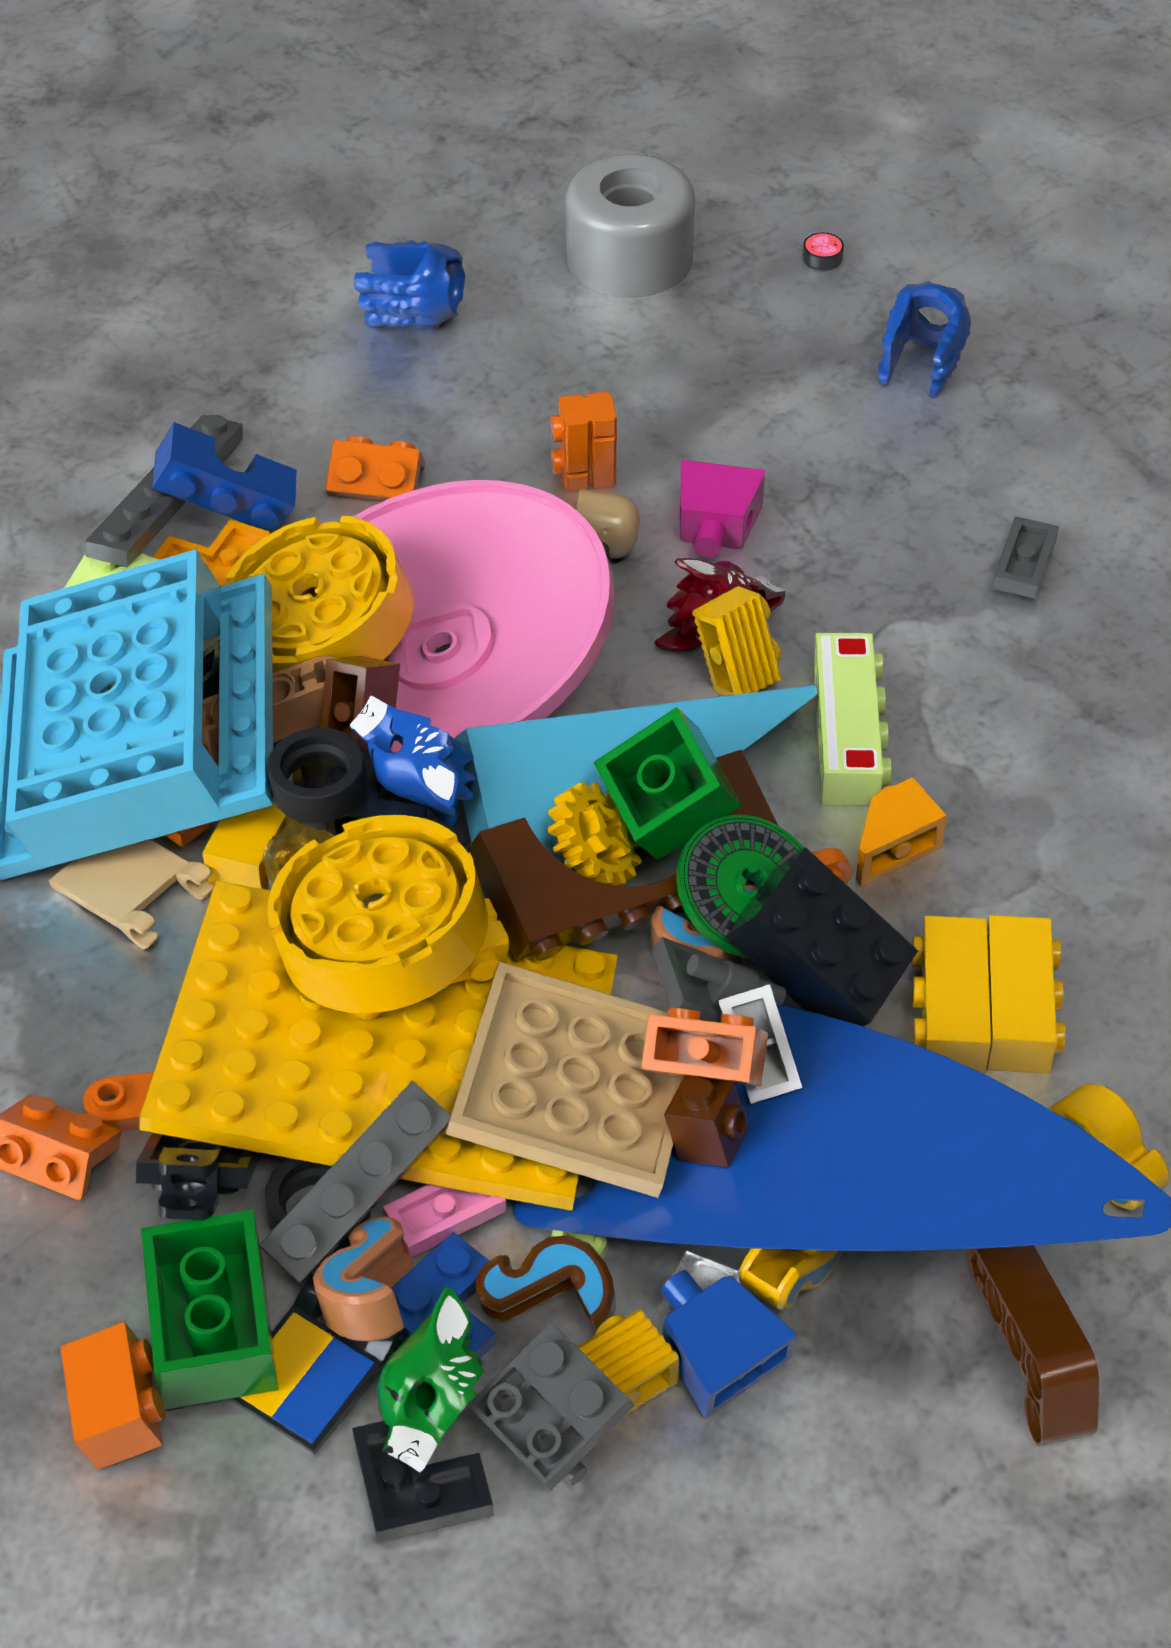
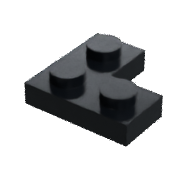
[352,1421,494,1543]

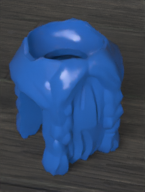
[354,240,466,328]
[878,281,971,398]

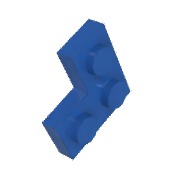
[391,1232,496,1359]

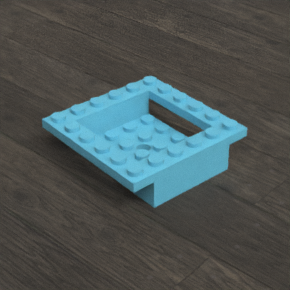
[0,549,273,880]

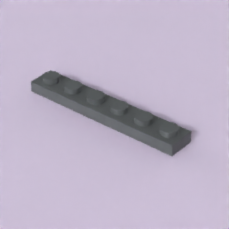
[85,414,243,567]

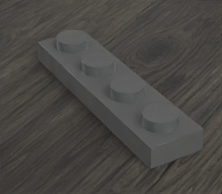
[259,1080,451,1285]

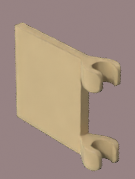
[49,839,214,949]

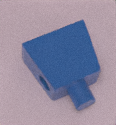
[660,1270,797,1418]

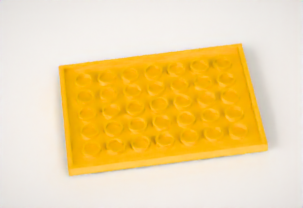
[140,880,618,1211]

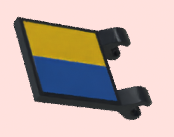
[229,1273,406,1455]

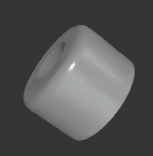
[565,154,695,298]

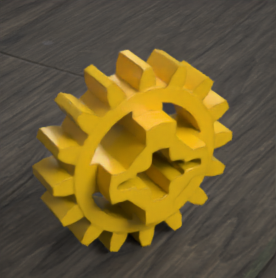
[548,782,642,886]

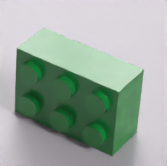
[141,1210,279,1410]

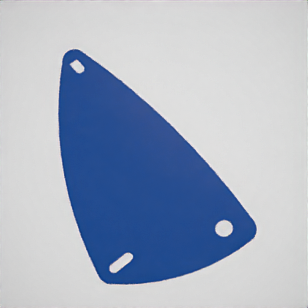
[513,1005,1171,1251]

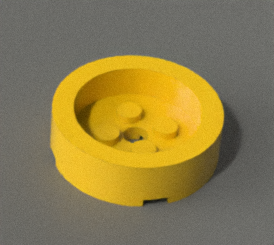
[226,515,414,673]
[267,815,488,1013]

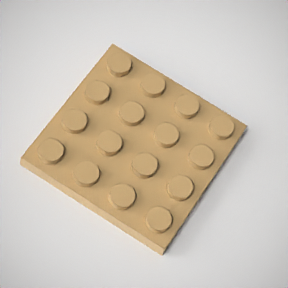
[446,962,684,1198]

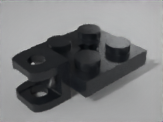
[136,1133,262,1220]

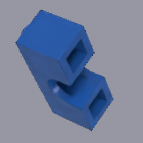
[152,422,297,533]

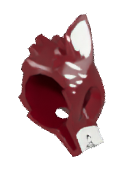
[654,558,786,651]

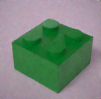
[593,707,742,860]

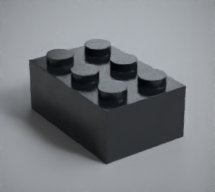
[724,847,918,1027]

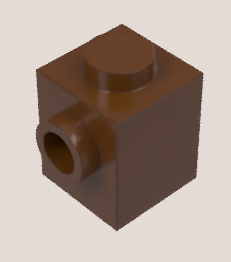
[664,1076,748,1168]

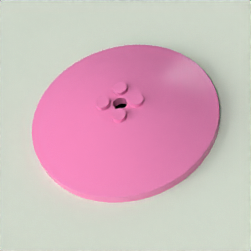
[282,480,615,752]

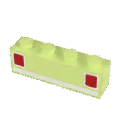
[813,633,891,806]

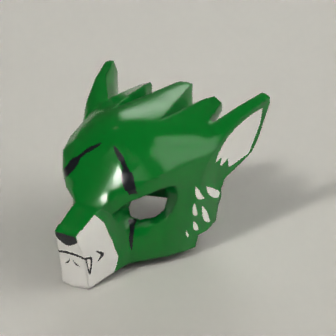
[377,1287,484,1472]

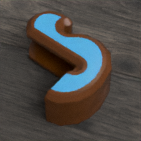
[476,1235,616,1332]

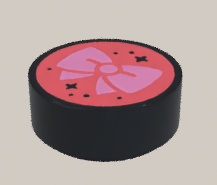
[803,232,844,270]

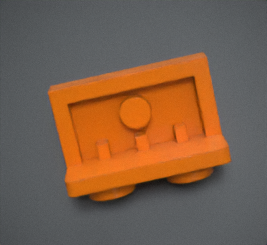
[325,436,426,502]
[0,1095,122,1200]

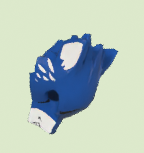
[350,696,476,827]

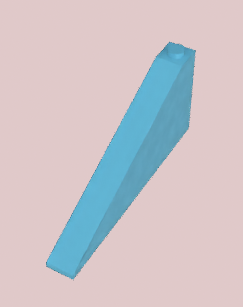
[454,685,818,898]

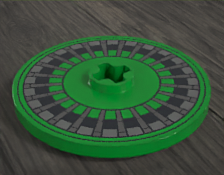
[676,815,804,959]

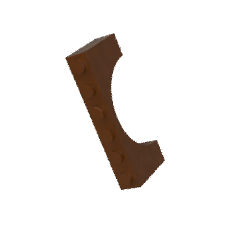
[467,750,778,961]

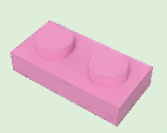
[383,1184,506,1258]

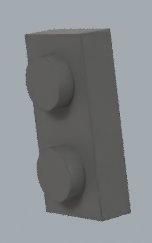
[992,516,1059,599]

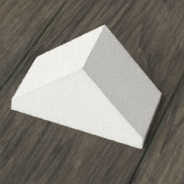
[718,984,802,1104]

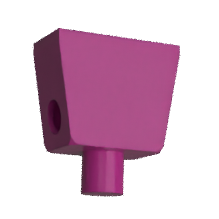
[680,460,765,558]

